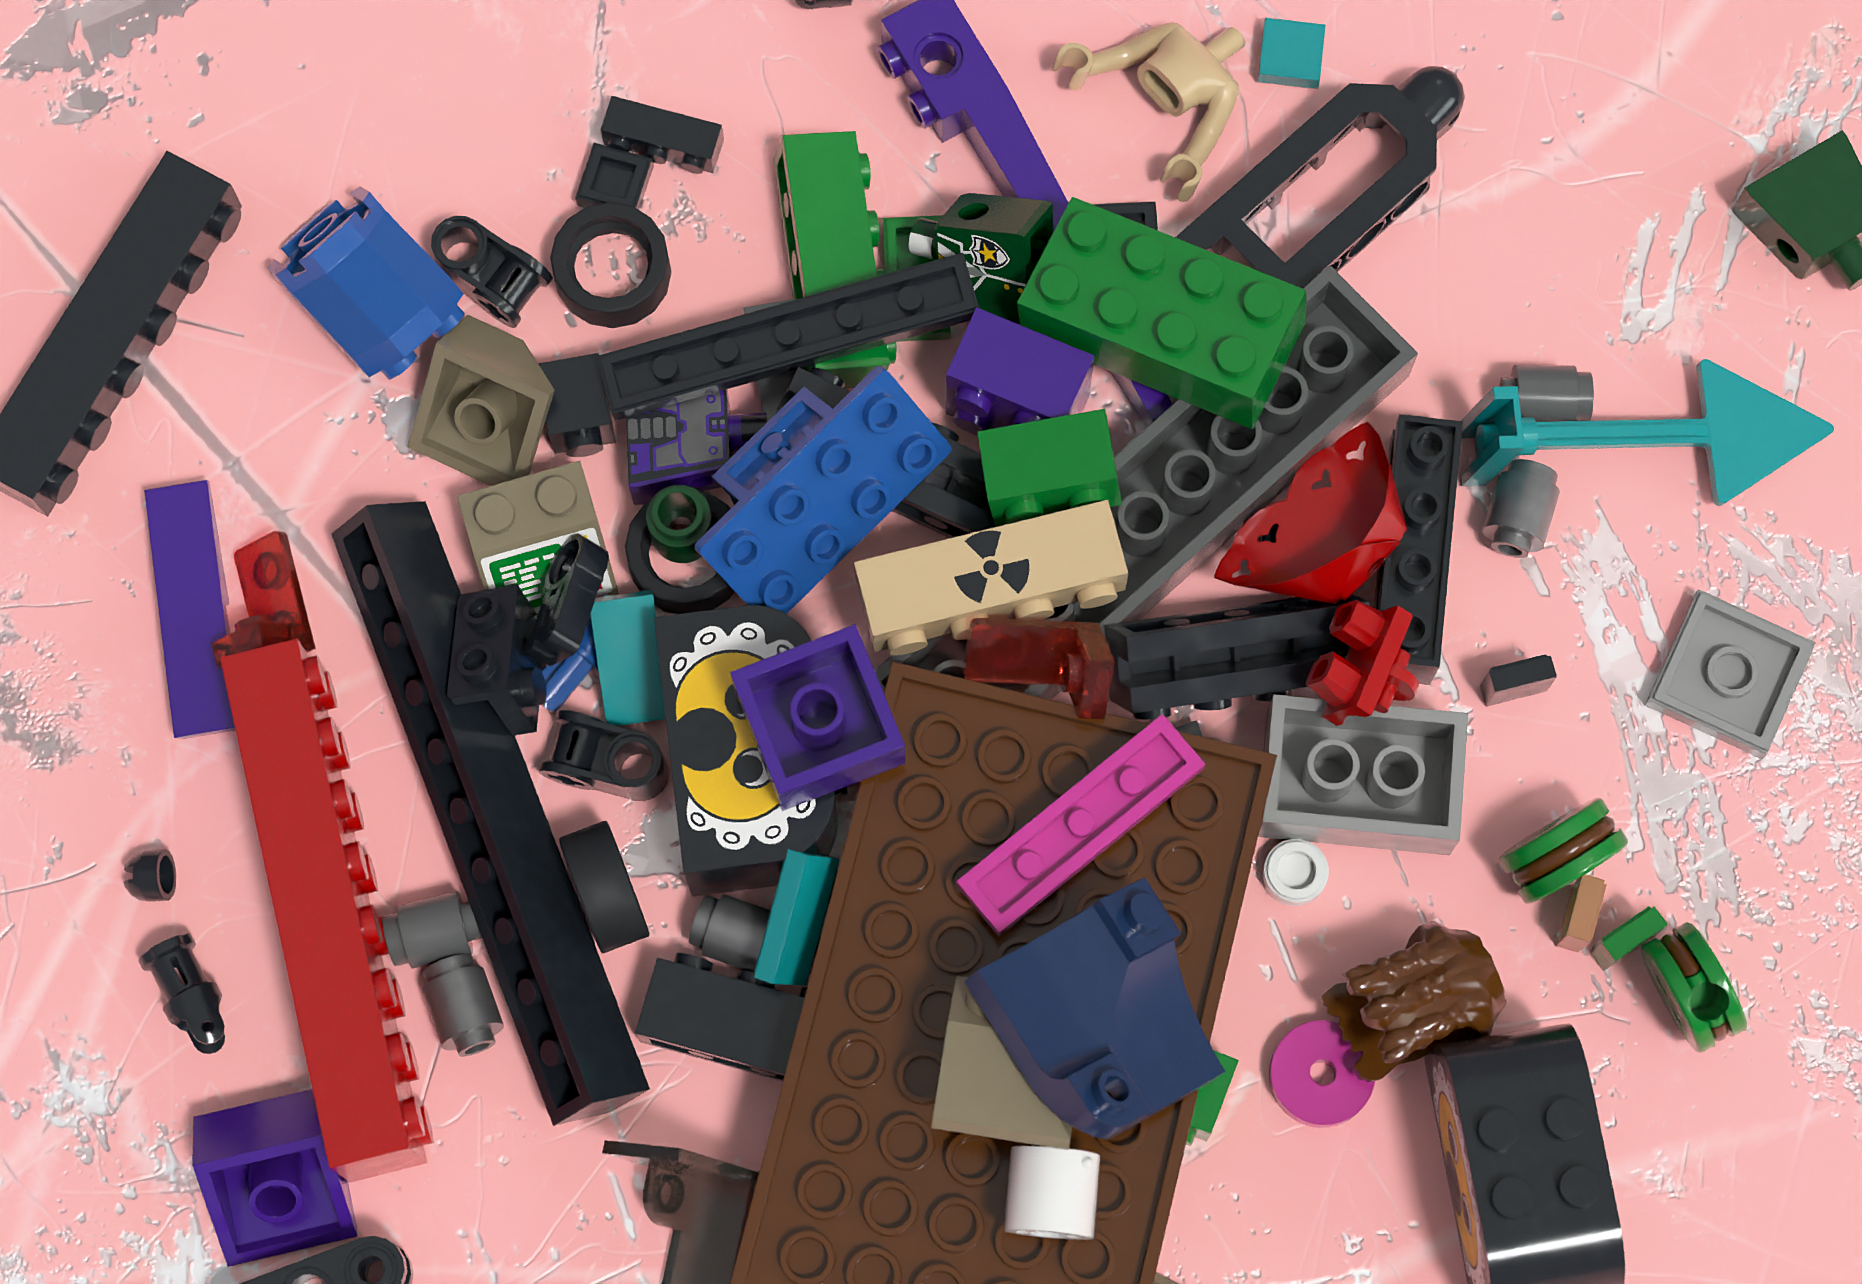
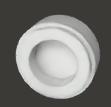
[1262,839,1329,907]

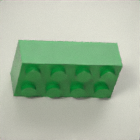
[1017,196,1306,429]

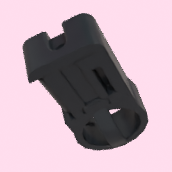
[523,533,609,666]

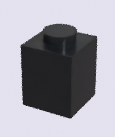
[538,353,616,457]

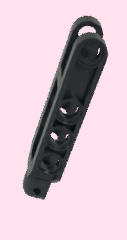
[1175,66,1465,289]

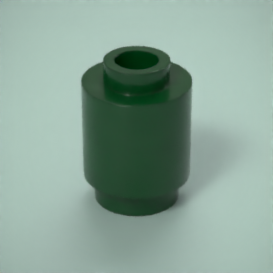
[646,485,714,563]

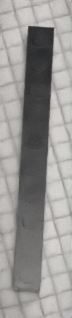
[331,501,650,1126]

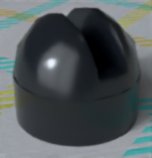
[123,849,176,902]

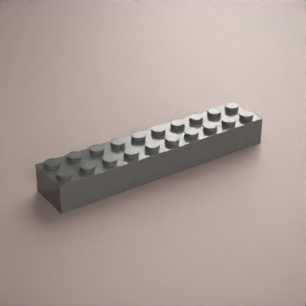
[874,265,1418,700]

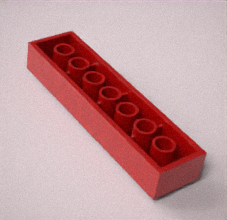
[220,639,434,1182]

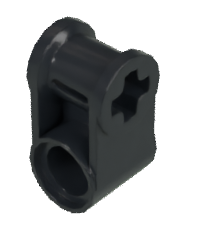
[431,216,553,328]
[539,710,669,802]

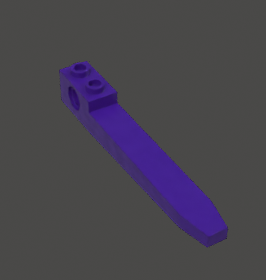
[877,0,1173,427]

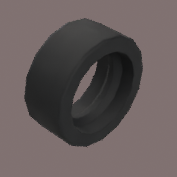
[550,202,672,329]
[625,490,734,614]
[559,820,650,954]

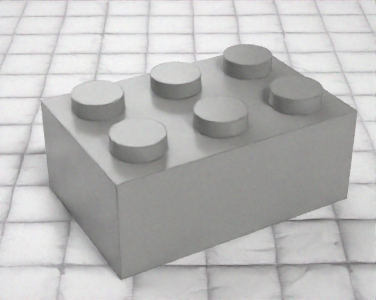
[1258,694,1468,856]

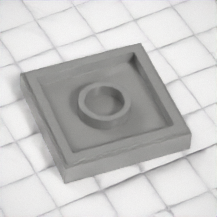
[1645,589,1816,759]

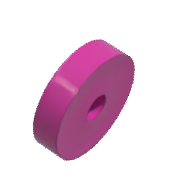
[1269,1020,1375,1128]

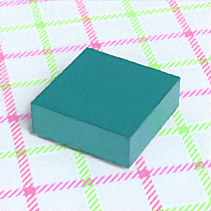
[1257,17,1326,89]

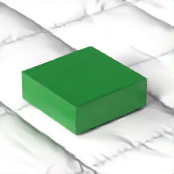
[1591,906,1668,971]

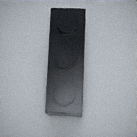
[600,96,724,174]

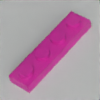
[956,714,1206,937]

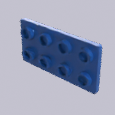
[695,366,952,614]

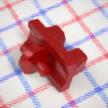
[1305,600,1419,726]

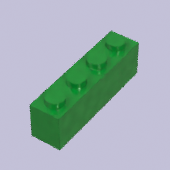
[773,131,897,388]

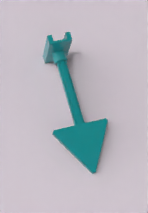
[1460,359,1834,506]

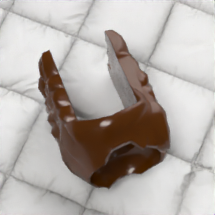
[1320,920,1507,1082]

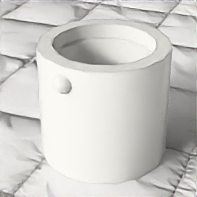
[1004,1146,1100,1240]

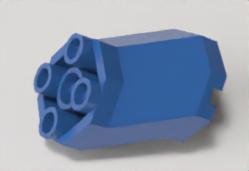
[267,186,464,380]

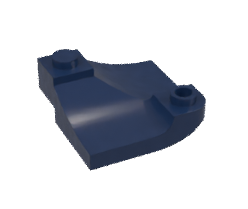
[964,877,1226,1139]

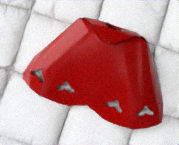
[1214,421,1407,604]

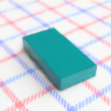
[590,590,666,726]
[754,849,840,986]

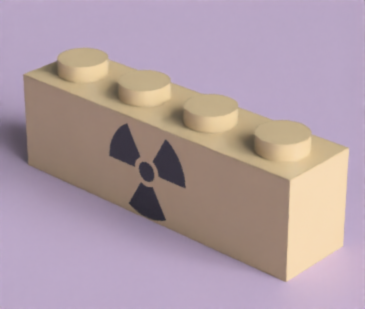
[854,500,1128,655]

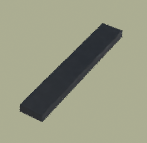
[596,253,979,421]

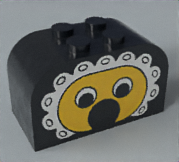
[654,605,848,897]
[1424,1023,1625,1284]

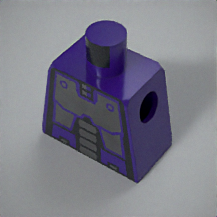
[626,389,767,505]

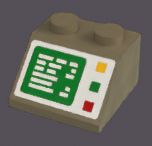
[457,461,619,614]

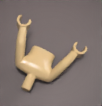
[1052,22,1245,202]

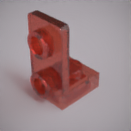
[211,531,316,668]
[962,618,1115,719]

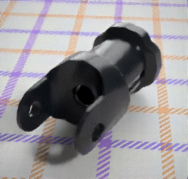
[138,933,225,1054]

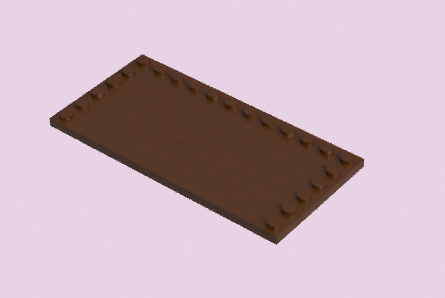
[730,662,1277,1284]

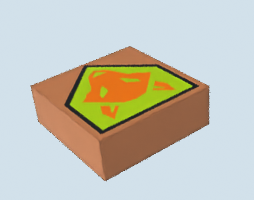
[1556,874,1607,953]

